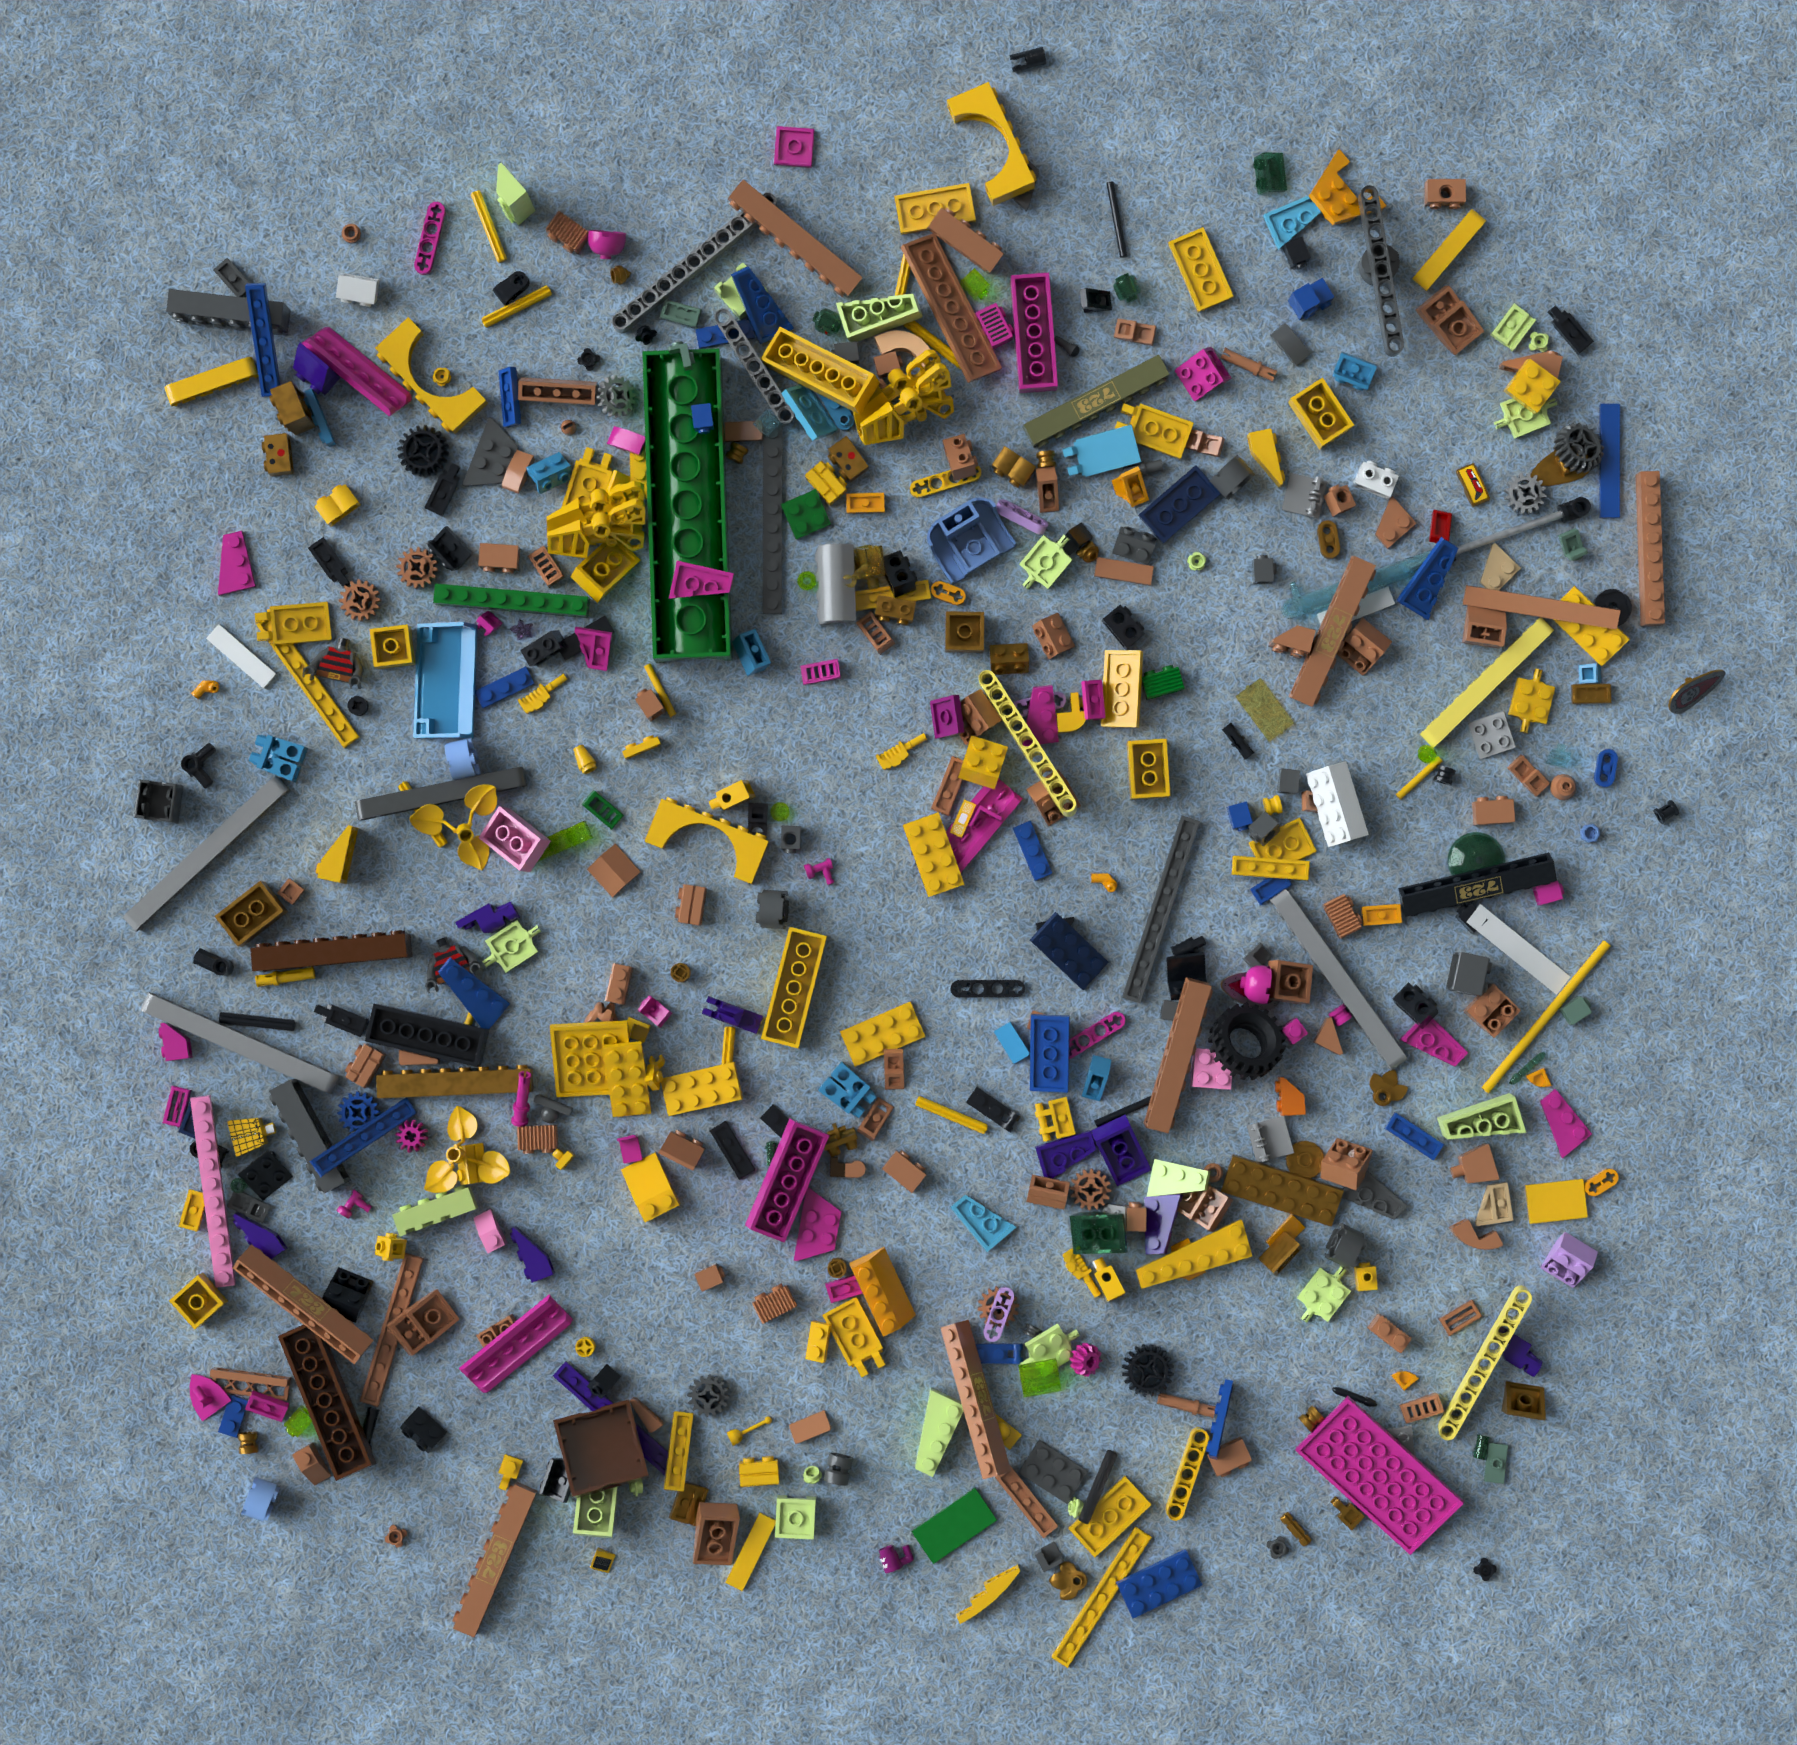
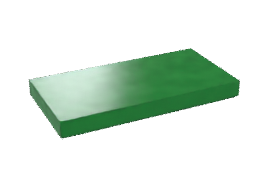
[911,1488,997,1564]

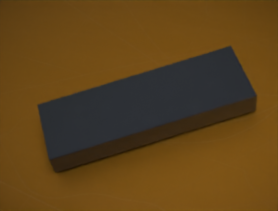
[560,616,615,661]
[709,1121,756,1180]

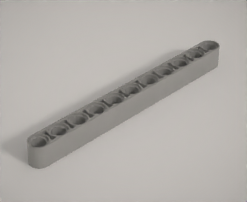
[612,192,777,333]
[123,776,290,932]
[1270,889,1407,1071]
[141,992,339,1094]

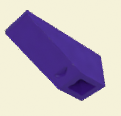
[232,1213,288,1260]
[510,1226,555,1283]

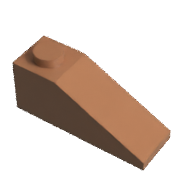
[1499,351,1563,379]

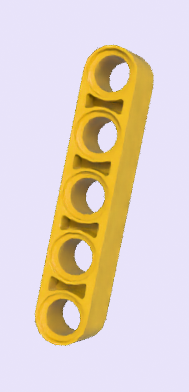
[1412,209,1487,291]
[164,357,259,406]
[1165,1427,1209,1521]

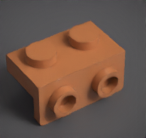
[1032,613,1075,659]

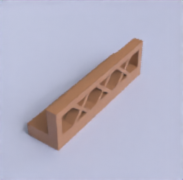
[210,1367,291,1401]

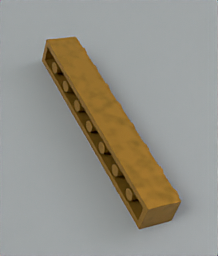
[376,1065,533,1098]

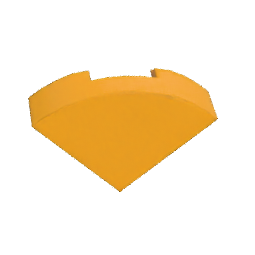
[1526,1068,1552,1087]
[1391,1371,1419,1391]

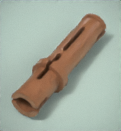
[1220,347,1277,382]
[1157,1393,1216,1418]

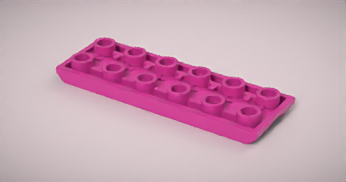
[302,327,412,417]
[946,778,1023,873]
[459,1294,573,1393]

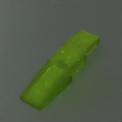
[537,821,593,863]

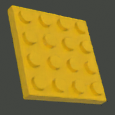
[550,1020,630,1097]

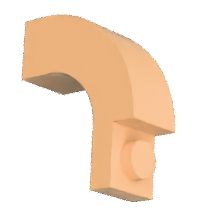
[874,330,931,367]

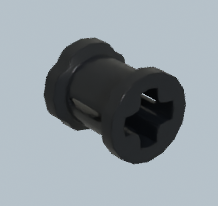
[1653,800,1680,824]

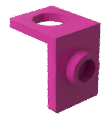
[969,805,1003,827]
[617,1134,643,1164]

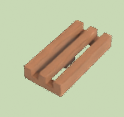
[1439,1299,1482,1336]

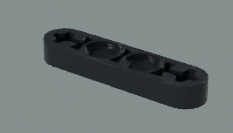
[950,980,1025,997]

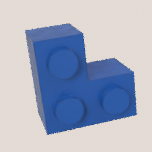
[1288,278,1334,320]

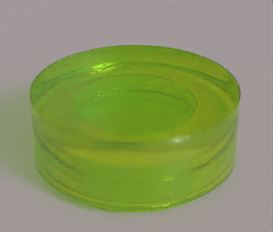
[770,802,790,822]

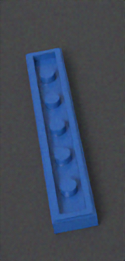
[245,283,281,397]
[1599,404,1620,518]
[309,1097,417,1178]

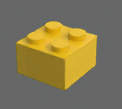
[1504,359,1561,414]
[369,624,416,669]
[958,735,1008,790]
[169,1273,229,1330]

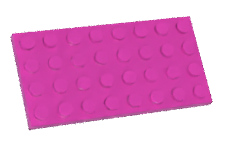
[1295,1396,1464,1555]

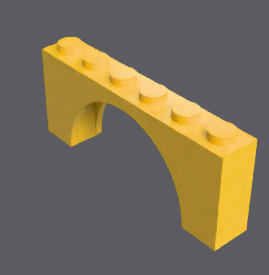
[947,82,1037,206]
[375,317,488,434]
[644,797,769,884]

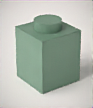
[1559,996,1592,1025]

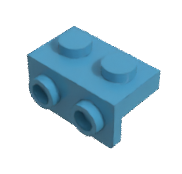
[1332,352,1377,391]
[526,452,572,494]

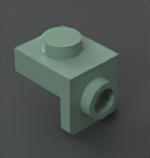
[668,341,695,371]
[1558,528,1588,561]

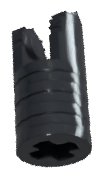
[1009,47,1046,72]

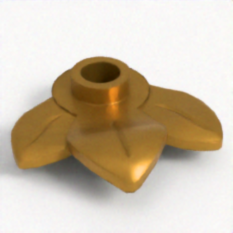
[1369,1070,1408,1106]
[1049,1561,1088,1600]

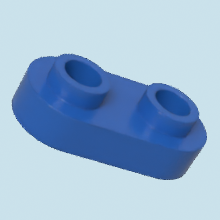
[1594,749,1618,787]

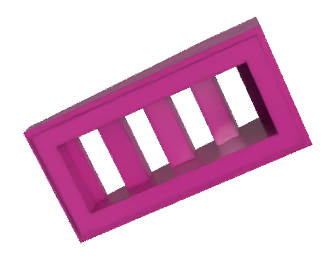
[800,659,841,685]

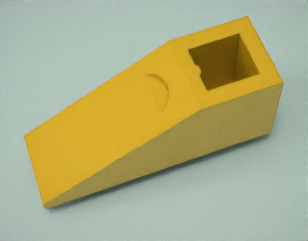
[1247,428,1285,487]

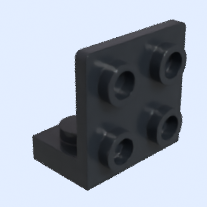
[1166,952,1207,1001]

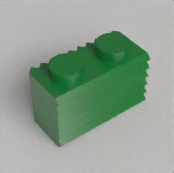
[1142,665,1185,700]

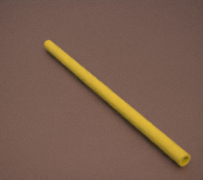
[1481,940,1611,1094]

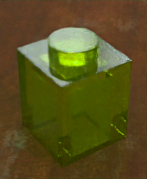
[960,268,990,301]
[284,1405,312,1438]

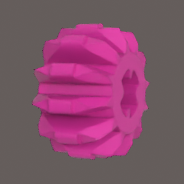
[395,1120,429,1153]
[1069,1343,1102,1377]

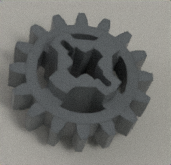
[687,1374,730,1417]

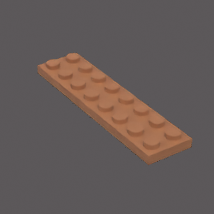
[900,233,1002,383]

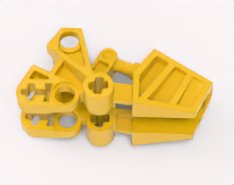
[853,350,954,445]
[546,481,645,558]

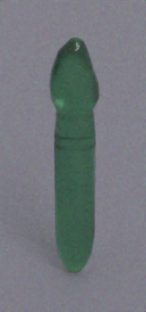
[1509,1052,1546,1085]

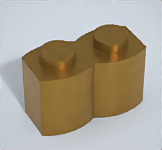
[992,446,1036,488]

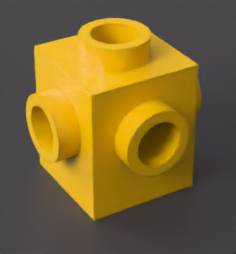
[375,1233,407,1261]

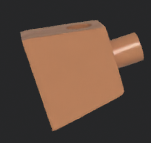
[1450,1143,1499,1183]

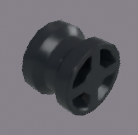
[347,696,369,716]
[1433,765,1456,786]

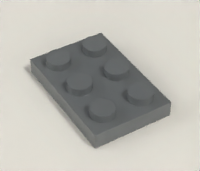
[1018,1440,1088,1504]

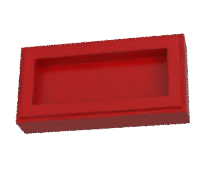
[1429,510,1452,543]

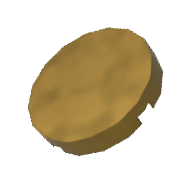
[1286,1141,1324,1179]

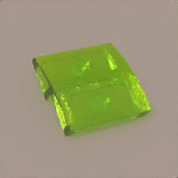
[1018,1358,1062,1398]

